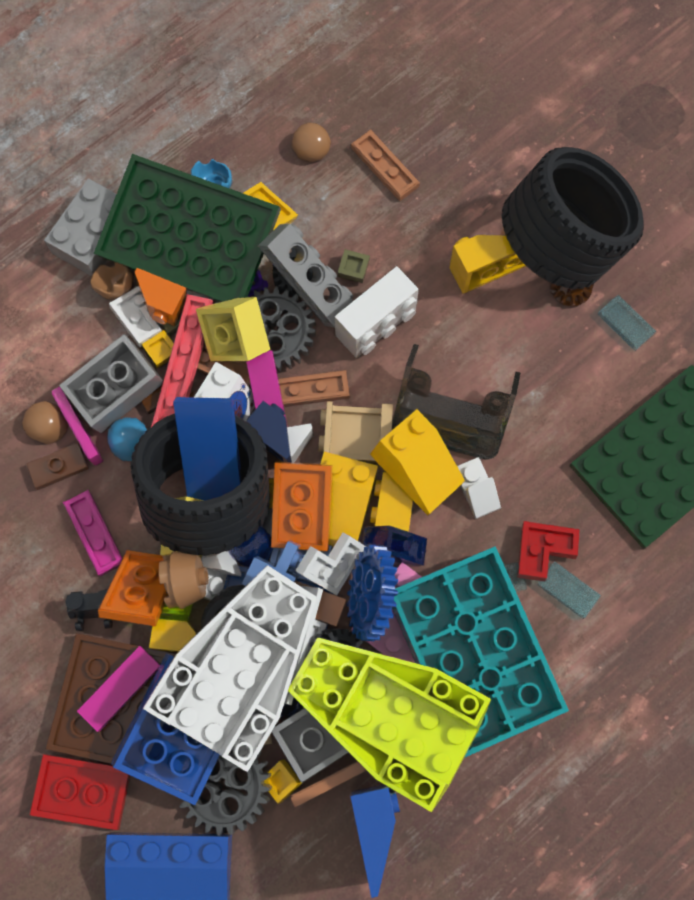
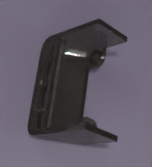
[392,344,521,460]

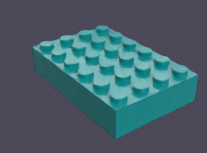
[392,546,569,758]

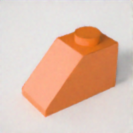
[135,268,187,326]

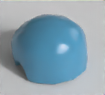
[191,159,232,188]
[107,417,147,461]

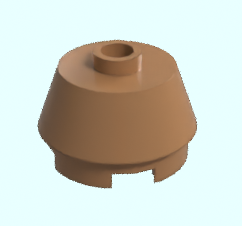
[159,551,209,609]

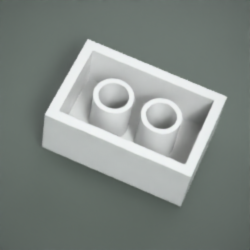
[335,266,419,358]

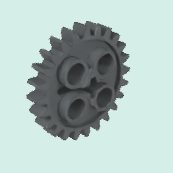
[247,287,316,372]
[180,751,272,835]

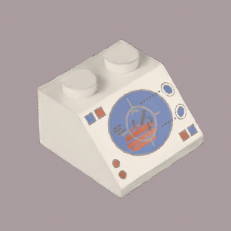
[194,362,255,421]

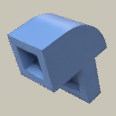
[242,540,302,586]

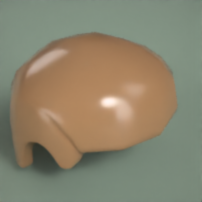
[291,122,331,162]
[90,262,134,300]
[22,401,68,445]

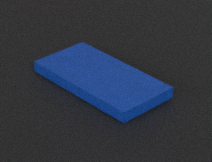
[173,397,242,501]

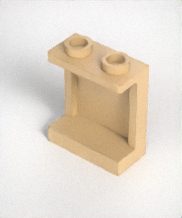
[319,401,393,464]

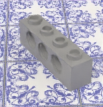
[258,224,353,328]

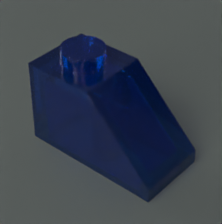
[363,525,427,566]

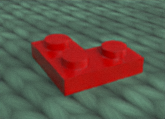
[517,521,580,582]

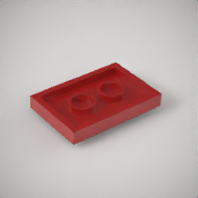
[30,754,130,830]

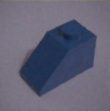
[247,401,292,463]

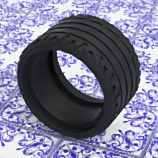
[501,147,644,289]
[130,413,270,556]

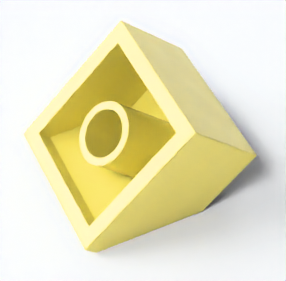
[196,297,270,361]

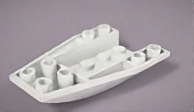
[143,565,317,772]

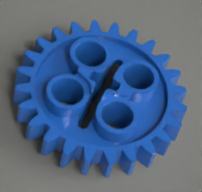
[347,545,398,642]

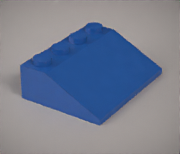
[111,653,220,805]
[350,784,400,898]
[105,832,232,900]

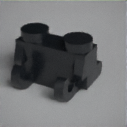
[65,589,113,632]

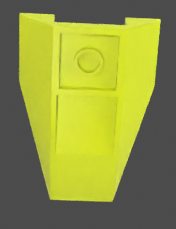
[288,638,491,812]

